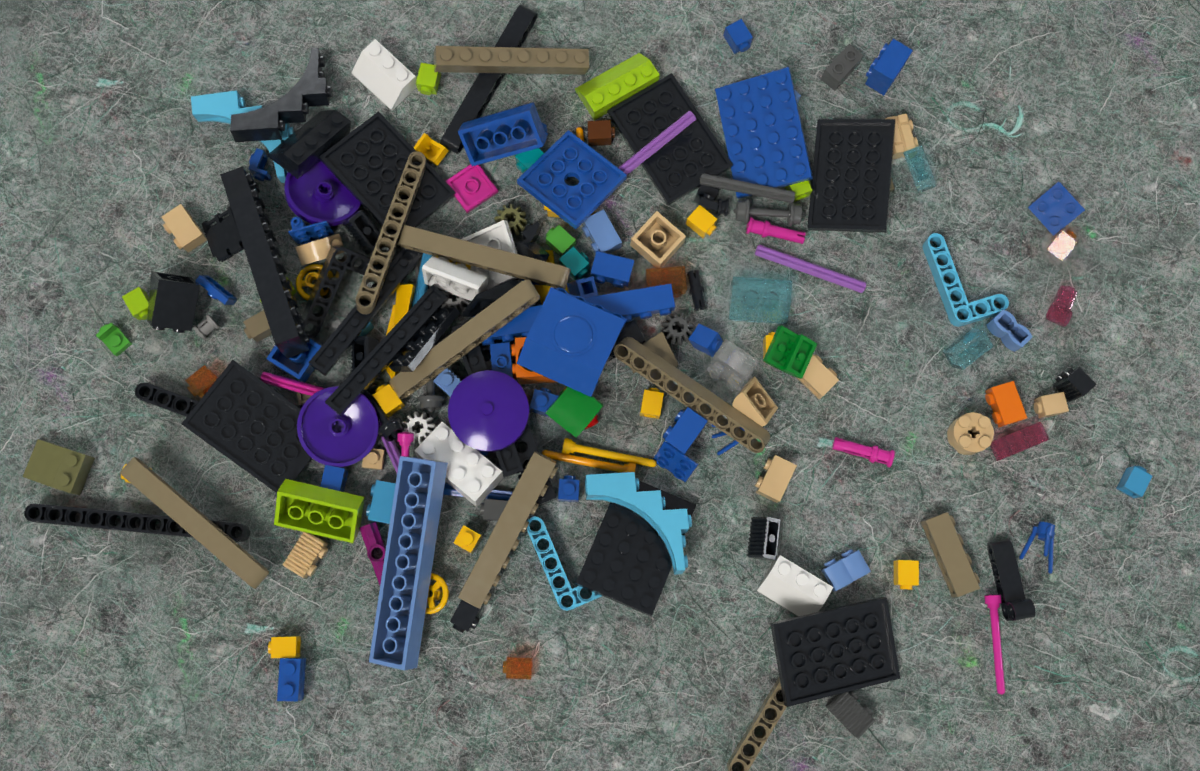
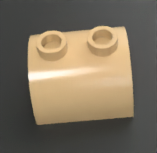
[732,377,778,427]

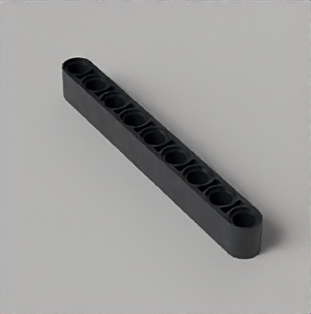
[440,5,538,154]

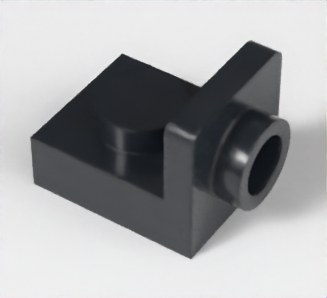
[694,184,719,211]

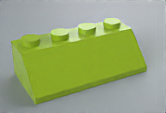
[575,53,660,121]

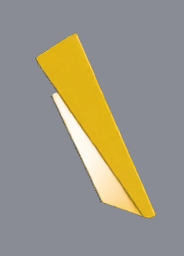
[385,284,415,379]

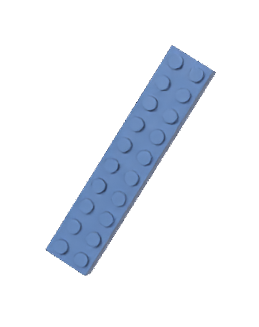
[369,456,448,671]

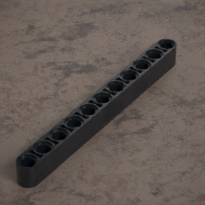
[24,503,250,542]

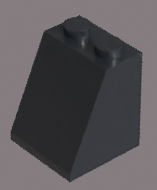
[147,271,200,333]

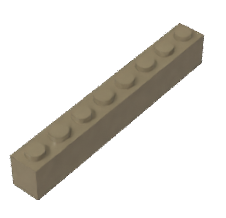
[434,46,590,75]
[458,451,558,609]

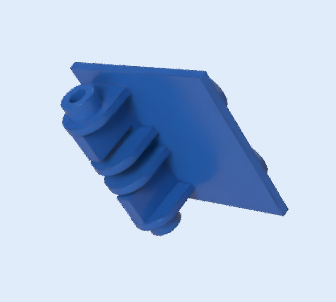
[1028,182,1085,236]
[288,217,335,245]
[653,441,698,482]

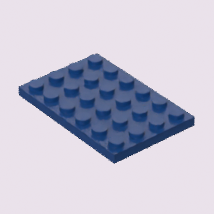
[715,67,813,199]

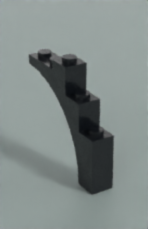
[230,48,332,142]

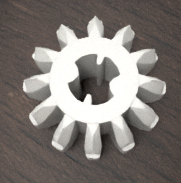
[402,412,436,445]

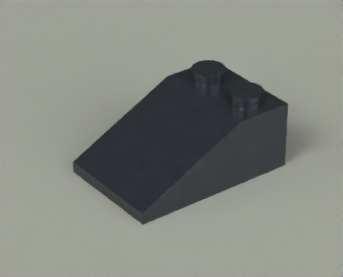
[462,279,522,317]

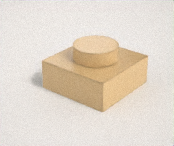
[362,448,385,470]

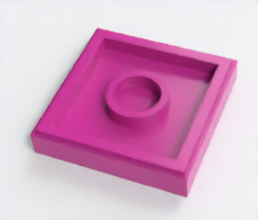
[445,164,498,213]

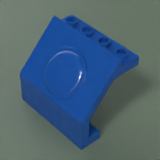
[517,287,627,397]

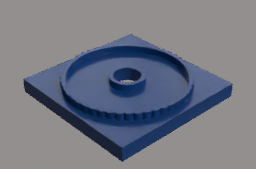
[517,130,627,229]

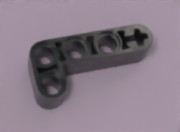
[987,539,1036,621]

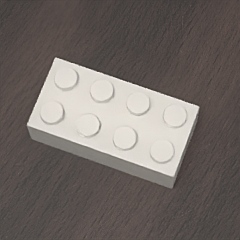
[415,422,504,507]

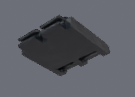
[202,206,244,262]

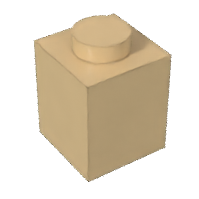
[1034,392,1069,418]

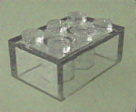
[707,339,760,392]

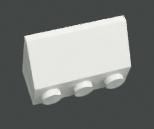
[352,39,417,111]
[422,256,488,301]
[757,555,833,616]

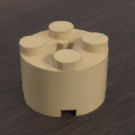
[947,412,994,455]

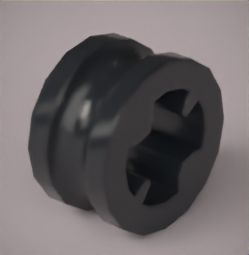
[717,198,729,216]

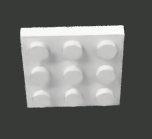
[461,220,518,290]

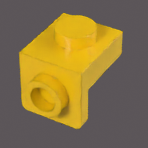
[414,133,449,166]

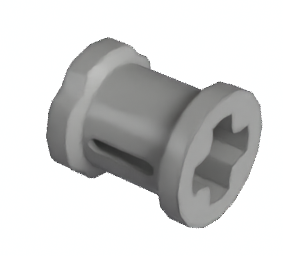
[193,314,220,340]

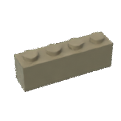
[921,512,980,598]

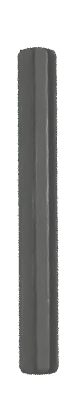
[700,173,795,203]

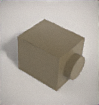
[243,310,272,342]

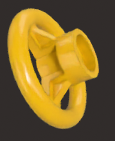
[296,264,334,300]
[425,573,449,614]

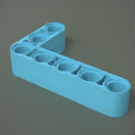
[922,233,1009,327]
[527,516,602,611]

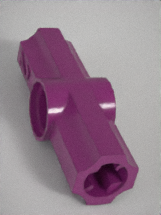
[359,522,386,585]

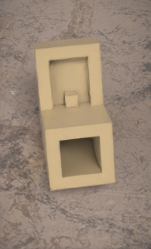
[295,234,344,266]

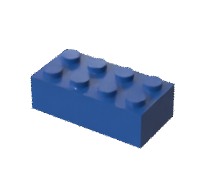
[458,102,547,166]

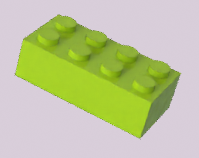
[274,479,365,543]

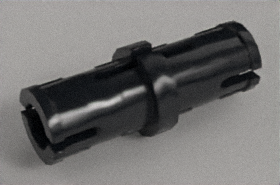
[687,270,706,311]

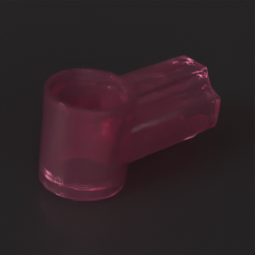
[1045,285,1077,327]

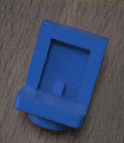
[248,148,272,181]

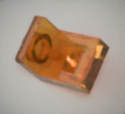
[1046,229,1078,261]

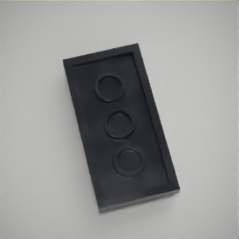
[388,307,460,372]

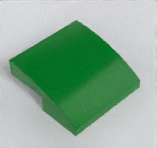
[763,326,818,379]
[545,386,603,438]

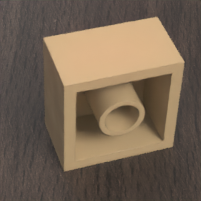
[630,211,686,270]

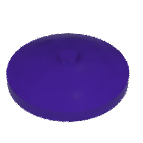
[284,161,361,226]
[448,370,530,452]
[297,386,379,467]

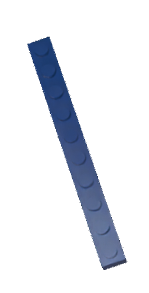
[473,284,675,345]

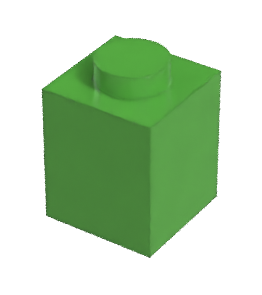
[546,225,576,257]

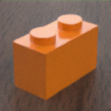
[985,381,1027,428]

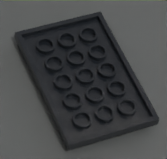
[607,73,733,205]
[319,111,456,235]
[807,119,896,233]
[182,360,311,493]
[576,481,696,617]
[770,597,901,707]

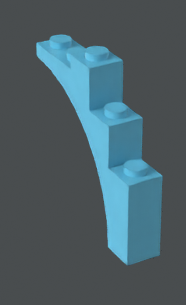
[191,90,294,183]
[585,472,692,575]

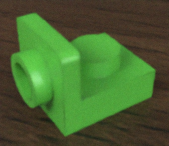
[96,323,132,356]

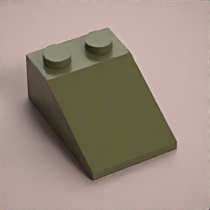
[23,439,95,496]

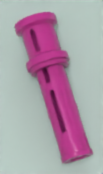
[746,217,806,244]
[832,437,895,468]

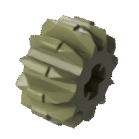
[494,204,527,236]

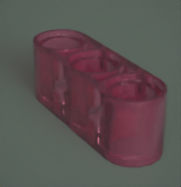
[990,422,1050,461]

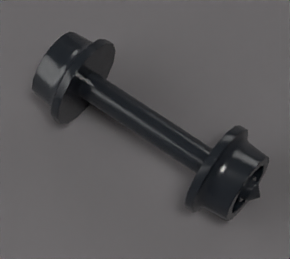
[362,383,404,442]

